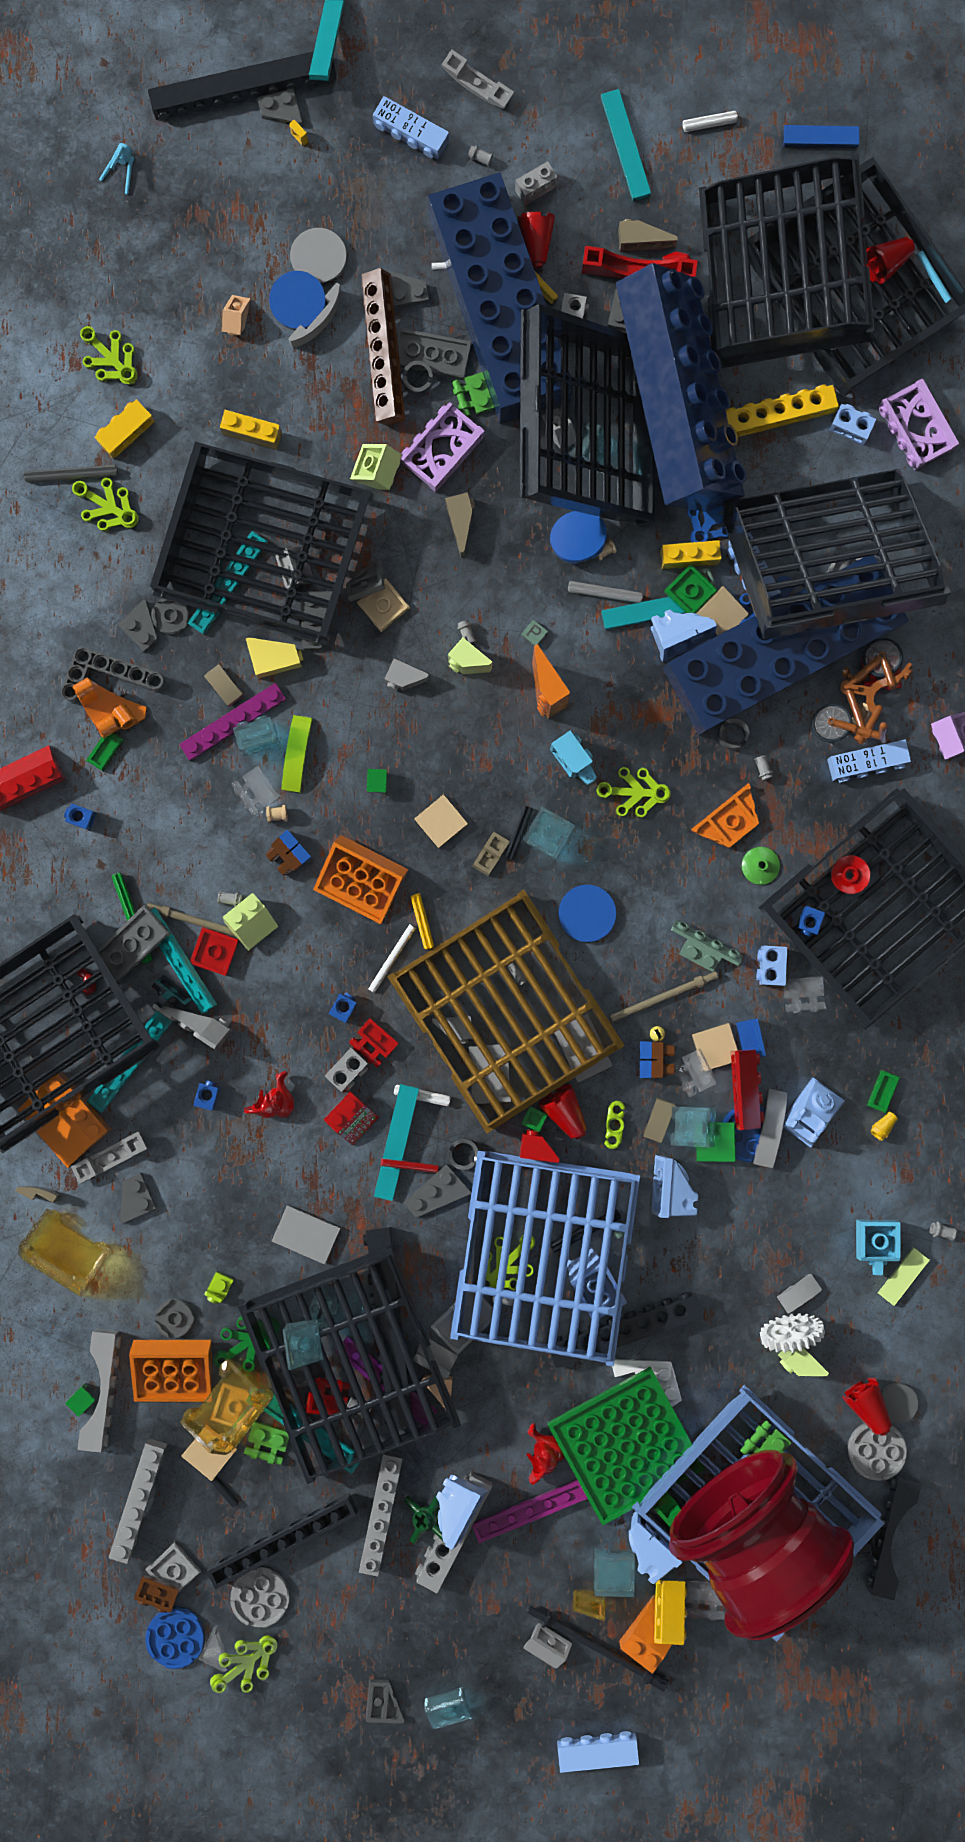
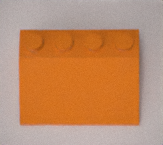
[532,644,570,719]
[313,835,409,924]
[18,1072,112,1168]
[129,1340,212,1402]

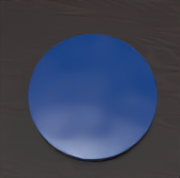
[269,271,326,330]
[550,511,607,564]
[558,885,616,942]
[723,1106,765,1162]
[145,1607,205,1669]

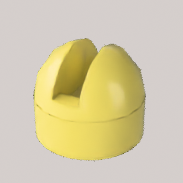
[650,1026,665,1042]

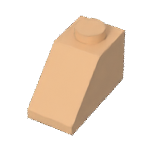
[222,295,250,335]

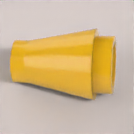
[870,1112,898,1141]

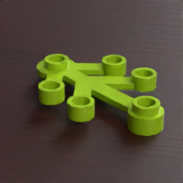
[80,326,138,385]
[72,478,139,532]
[596,767,671,818]
[477,1235,535,1290]
[210,1635,277,1693]

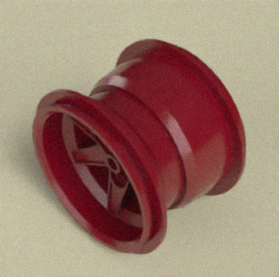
[669,1450,854,1640]

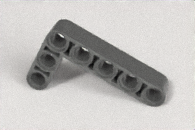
[61,647,166,704]

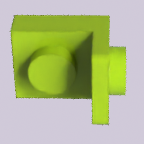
[204,1271,234,1304]

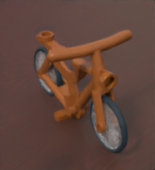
[812,638,913,745]

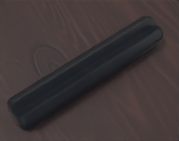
[505,806,533,860]

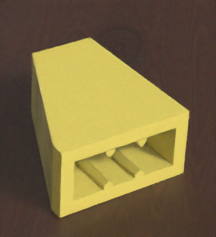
[246,638,304,679]

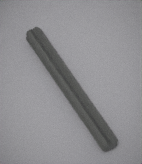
[24,465,118,483]

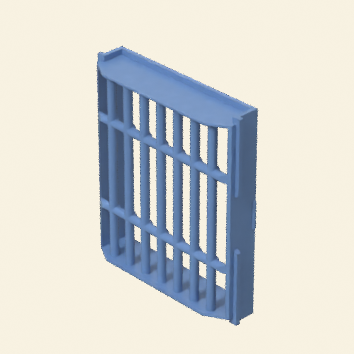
[450,1151,640,1367]
[632,1385,884,1642]

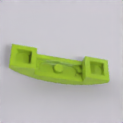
[281,715,312,793]

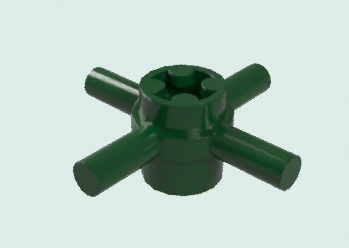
[403,1494,443,1544]

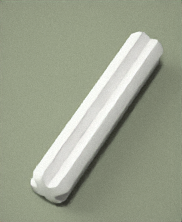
[682,111,738,132]
[394,1085,451,1106]

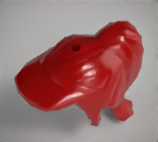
[244,1071,294,1118]
[526,1423,565,1485]

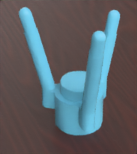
[99,143,135,195]

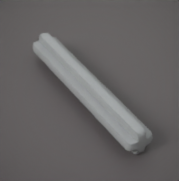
[568,581,643,603]

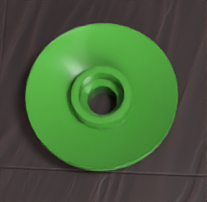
[742,847,780,885]

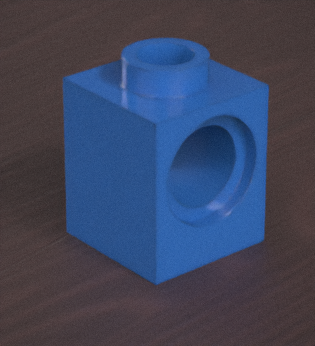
[64,803,97,831]
[796,906,825,937]
[329,992,358,1023]
[193,1080,221,1111]

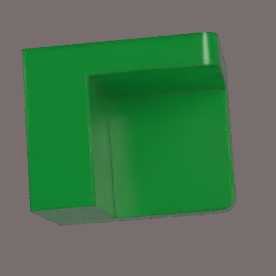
[367,769,388,795]
[522,1106,547,1132]
[65,1383,95,1417]
[653,1491,682,1527]

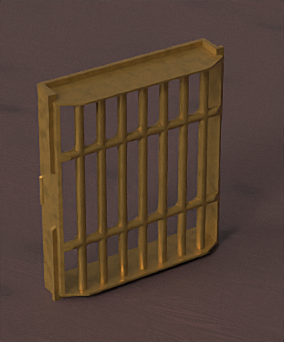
[387,889,625,1134]

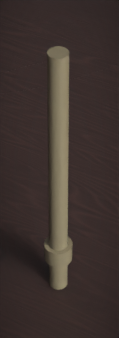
[147,902,236,937]
[609,971,718,1022]

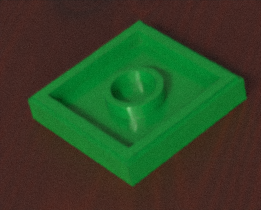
[664,564,718,613]
[696,1122,736,1162]

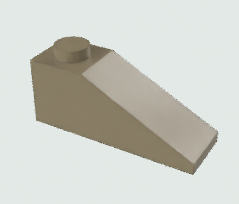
[618,219,678,251]
[445,493,475,557]

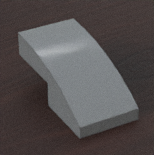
[777,1274,822,1313]

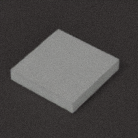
[145,1541,201,1593]

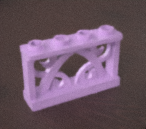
[879,378,959,470]
[401,402,485,493]

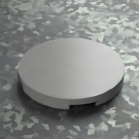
[290,228,347,285]
[847,1423,907,1481]
[230,1566,290,1628]

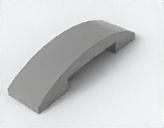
[441,49,514,109]
[288,283,341,348]
[753,1089,788,1168]
[71,1131,148,1184]

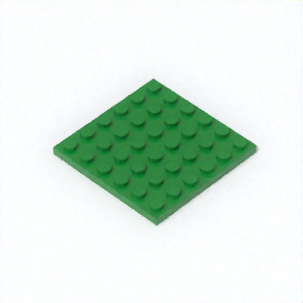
[547,1367,705,1526]

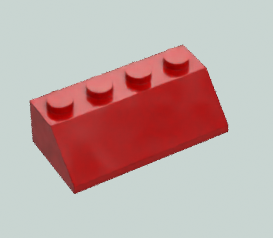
[0,745,66,811]
[731,1049,764,1130]

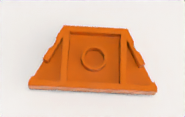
[691,783,759,848]

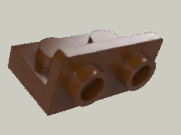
[134,1574,180,1613]

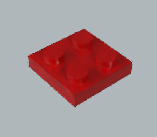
[190,927,239,976]

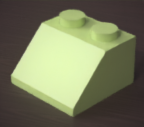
[350,444,402,490]
[448,637,492,674]
[223,893,278,951]
[778,1348,829,1376]

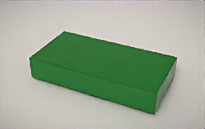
[86,733,124,771]
[867,1070,900,1113]

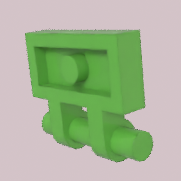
[452,372,494,417]
[244,1420,289,1465]
[741,1420,791,1455]

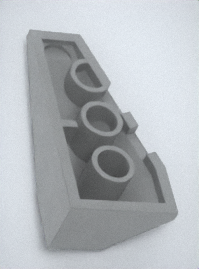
[153,1004,232,1049]

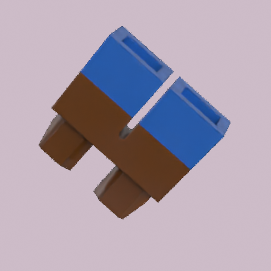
[265,830,313,876]
[640,1041,675,1078]

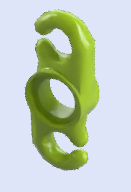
[604,1101,625,1149]

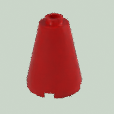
[517,212,555,268]
[866,237,915,284]
[539,1084,587,1140]
[842,1378,892,1436]

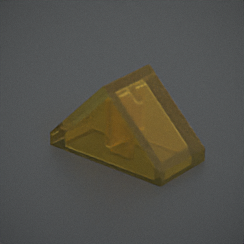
[573,1590,606,1621]

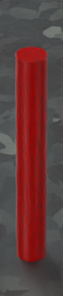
[381,1158,438,1173]

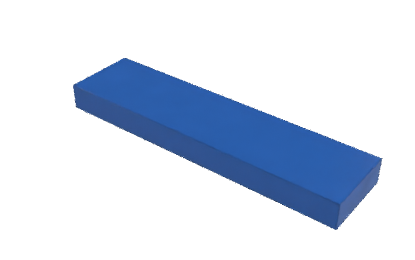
[783,125,859,148]

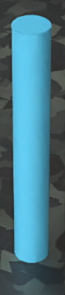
[916,250,952,303]

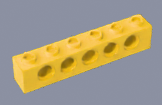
[726,384,839,437]

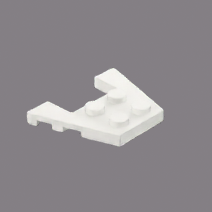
[612,1358,682,1407]

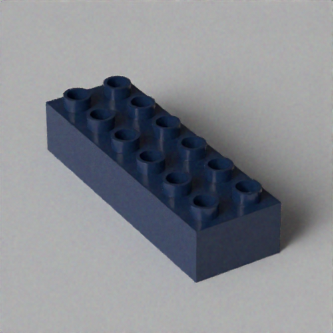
[428,172,573,423]
[616,263,746,512]
[663,556,909,735]

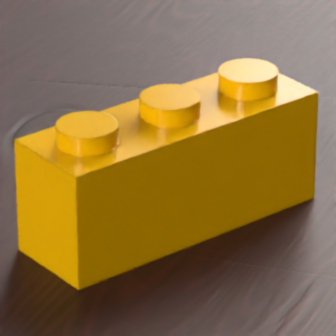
[95,399,155,459]
[220,410,282,450]
[660,540,721,569]
[654,1580,687,1645]

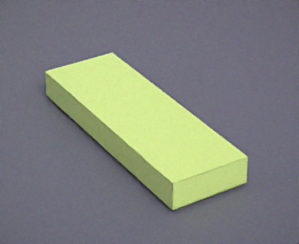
[878,1247,929,1306]

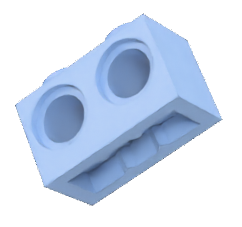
[829,404,876,445]
[757,946,787,986]

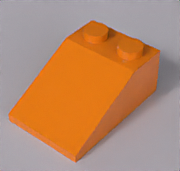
[619,1594,686,1674]

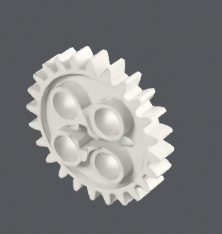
[760,1313,825,1353]

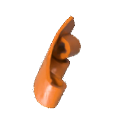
[72,678,147,739]

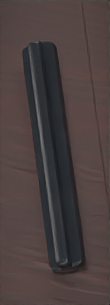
[550,1209,621,1253]

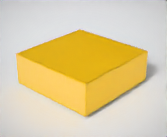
[289,120,308,146]

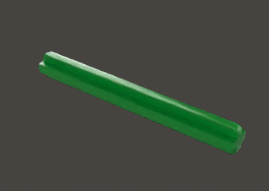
[112,873,152,964]

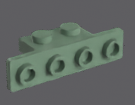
[671,920,743,972]

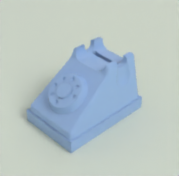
[651,610,717,663]
[783,1078,845,1147]
[651,1155,699,1218]
[567,1247,627,1319]
[436,1475,488,1550]
[629,1511,682,1584]

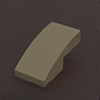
[204,664,244,707]
[472,832,510,876]
[643,1097,675,1143]
[15,1185,61,1203]

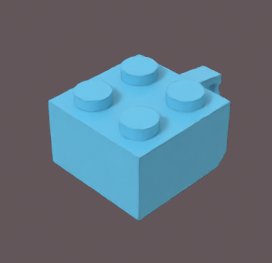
[550,730,597,785]
[856,1219,900,1275]

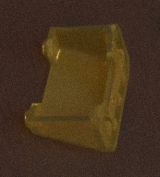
[18,1208,112,1297]
[180,1359,273,1455]

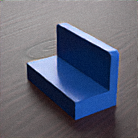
[736,1019,766,1057]

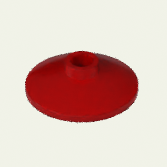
[831,855,870,894]

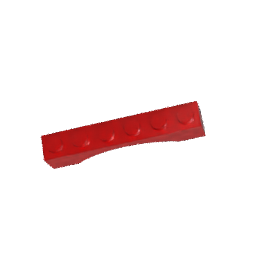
[582,246,698,279]

